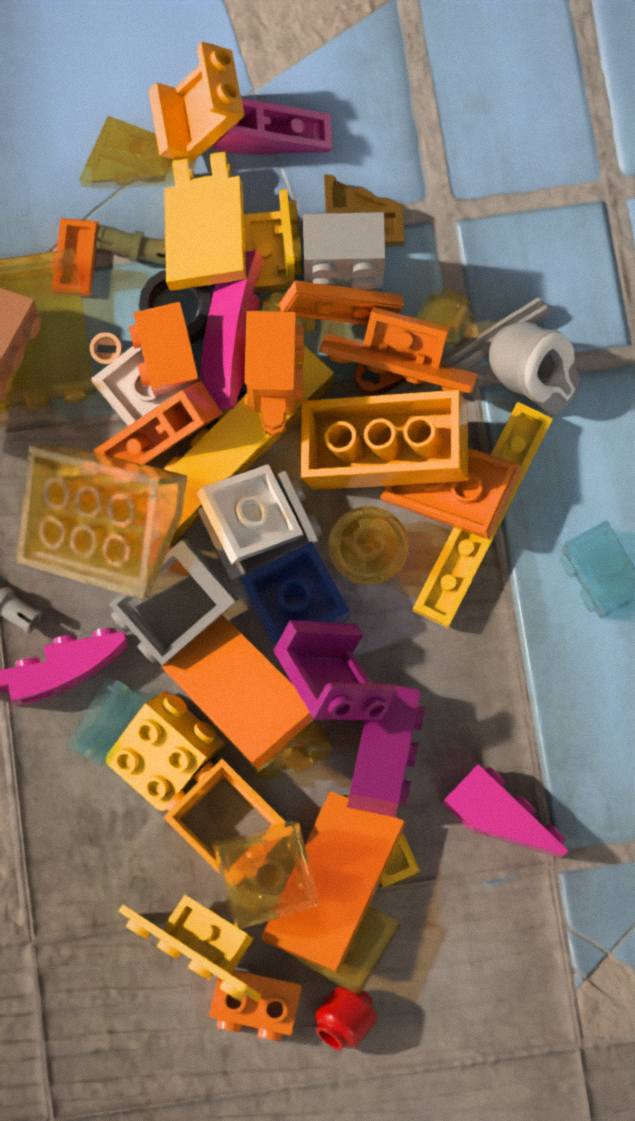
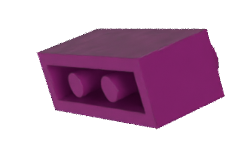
[347,681,426,818]

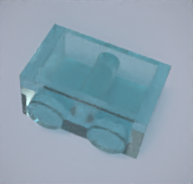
[560,520,635,619]

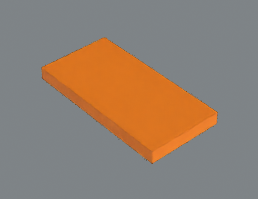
[162,615,314,770]
[261,791,406,974]

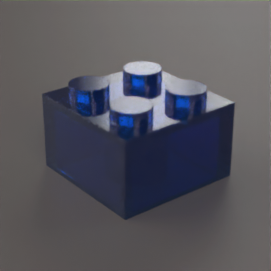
[240,541,350,649]

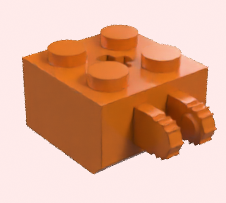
[245,311,304,437]

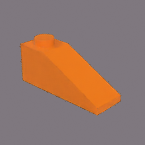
[94,380,223,483]

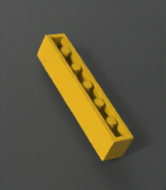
[133,345,334,545]

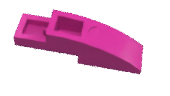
[0,628,129,706]

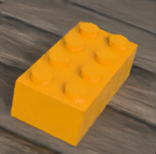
[301,390,468,490]

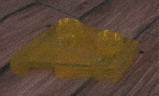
[79,116,174,187]

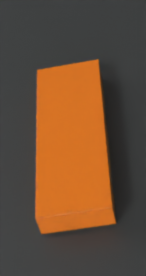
[280,280,404,325]

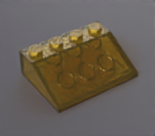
[16,444,187,599]

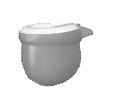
[489,322,580,415]

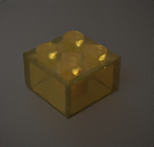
[212,821,320,929]

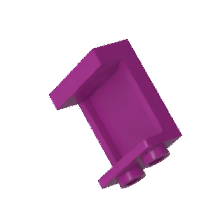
[274,620,397,721]

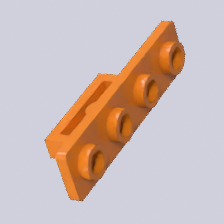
[319,307,478,394]

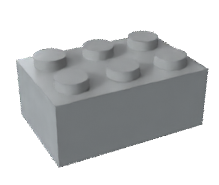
[303,212,385,292]

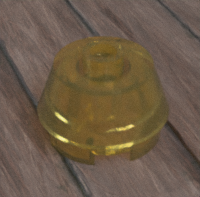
[328,506,409,585]

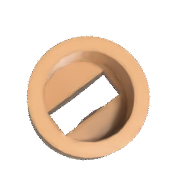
[90,332,122,365]

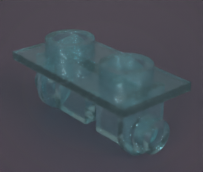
[66,677,142,767]

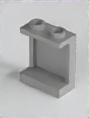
[198,471,322,588]

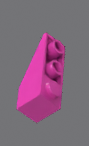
[442,764,569,858]

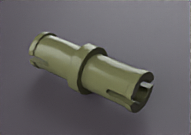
[96,225,166,265]

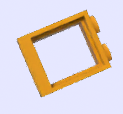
[164,759,292,890]

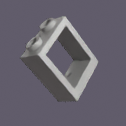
[109,539,239,665]

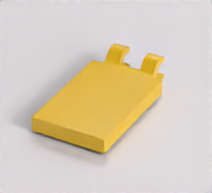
[164,151,247,291]

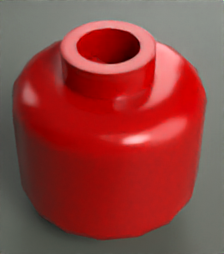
[315,987,377,1051]

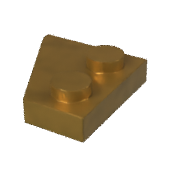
[324,174,405,247]

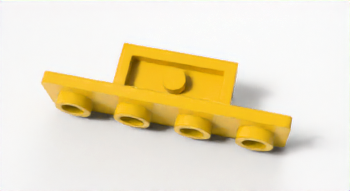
[118,895,262,1002]

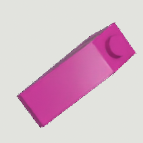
[209,98,332,155]

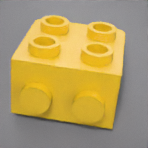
[244,189,302,292]
[105,690,225,811]

